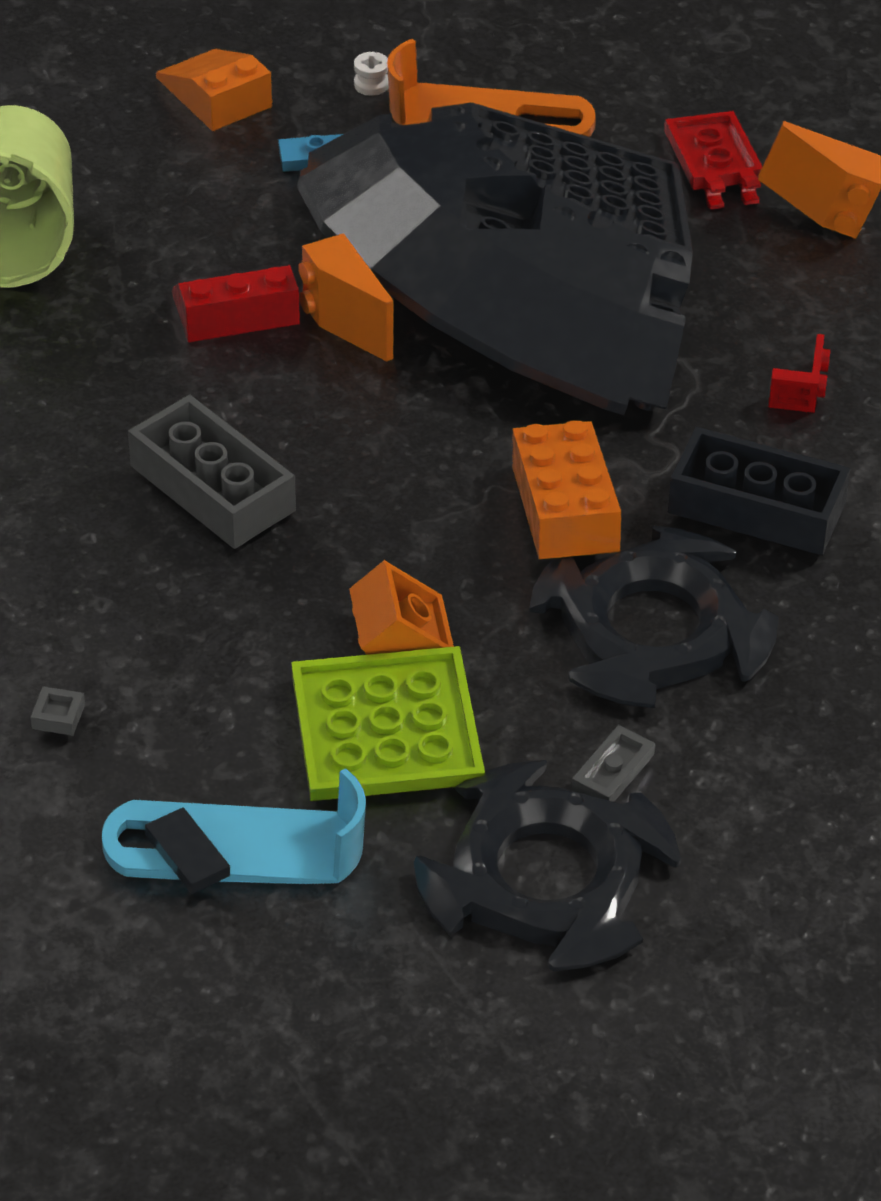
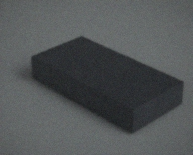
[145,807,230,894]

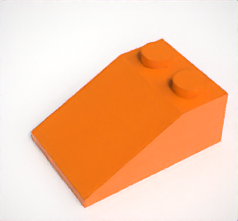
[156,49,272,131]
[758,121,881,239]
[299,233,394,361]

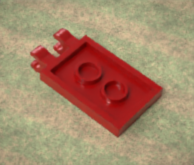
[664,111,763,209]

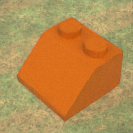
[349,560,454,655]

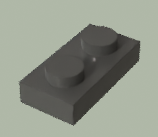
[571,725,655,802]

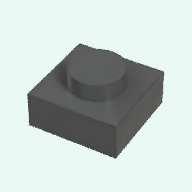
[30,686,85,736]

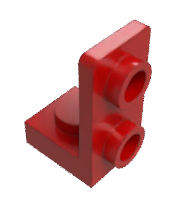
[768,334,831,413]

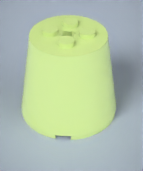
[0,105,74,288]

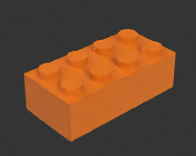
[513,421,621,559]

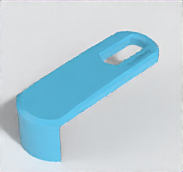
[102,768,366,884]

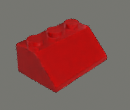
[172,265,300,342]

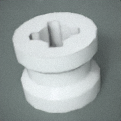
[354,52,388,96]

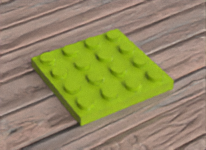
[291,646,485,801]

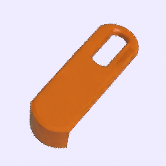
[387,39,596,137]

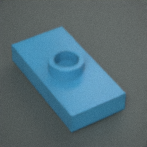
[278,134,343,172]

